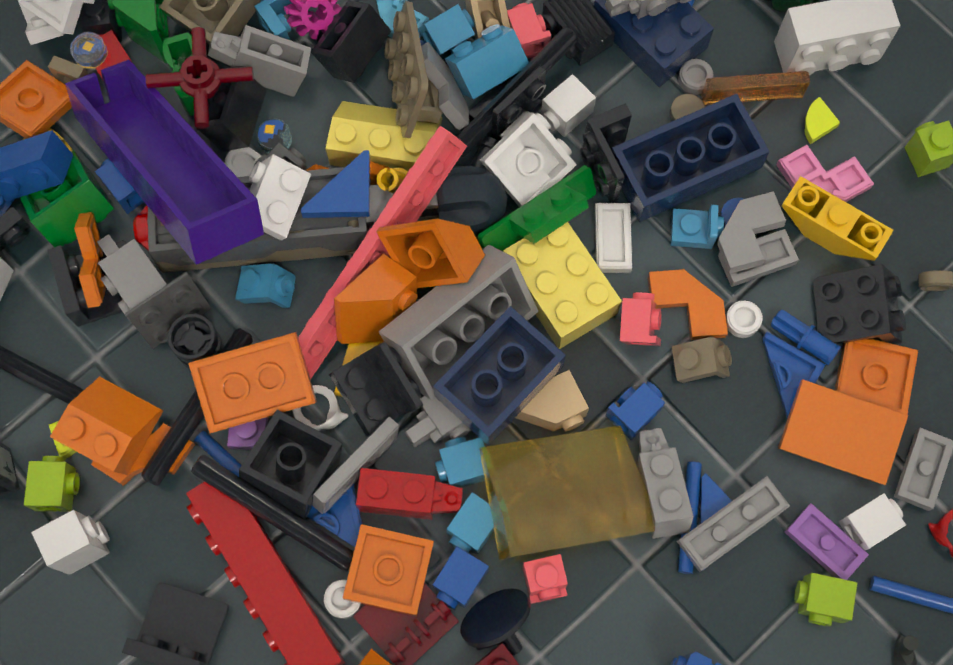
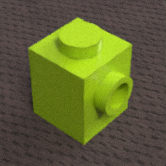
[904,120,953,177]
[24,456,80,512]
[794,573,857,626]

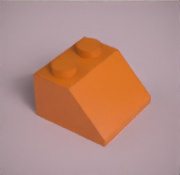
[376,219,485,288]
[334,254,417,344]
[50,376,164,475]

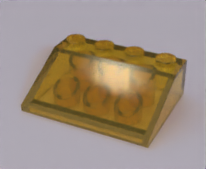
[479,426,655,560]

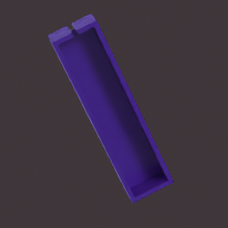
[65,60,264,265]

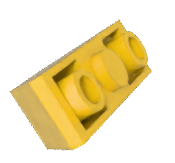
[782,176,894,261]

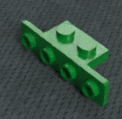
[478,165,596,251]

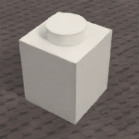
[541,74,596,137]
[838,493,906,550]

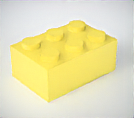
[503,222,622,349]

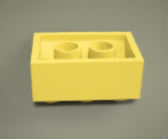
[325,101,442,171]

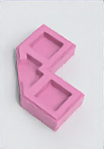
[776,145,874,202]

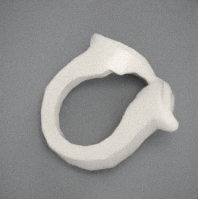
[292,385,348,431]

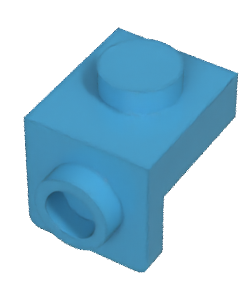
[235,263,296,308]

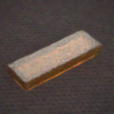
[701,71,810,105]

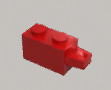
[356,468,463,520]

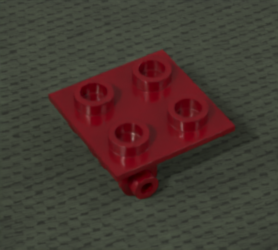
[353,582,459,665]

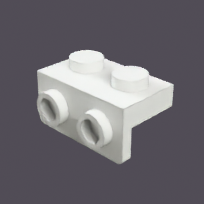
[249,154,311,241]

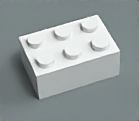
[774,0,900,77]

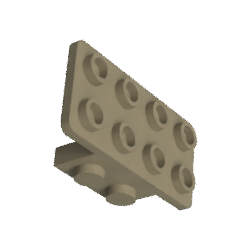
[384,1,442,138]

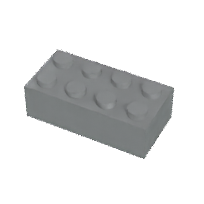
[379,245,539,400]

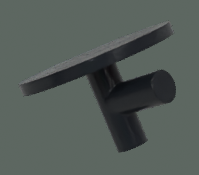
[460,588,531,655]

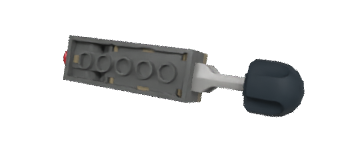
[133,166,507,273]

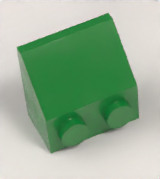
[107,0,170,64]
[20,150,114,247]

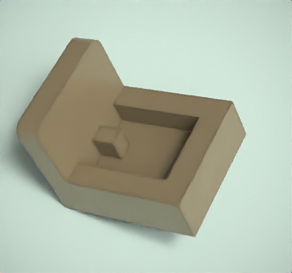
[672,336,732,383]

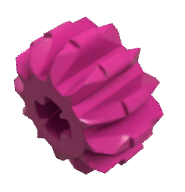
[284,0,342,39]

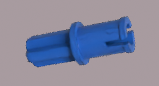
[771,310,841,366]

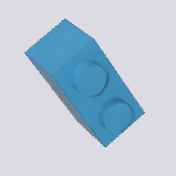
[445,24,529,99]

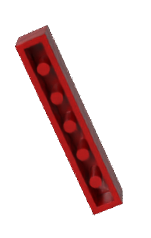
[186,481,345,665]

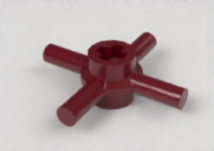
[146,27,254,129]

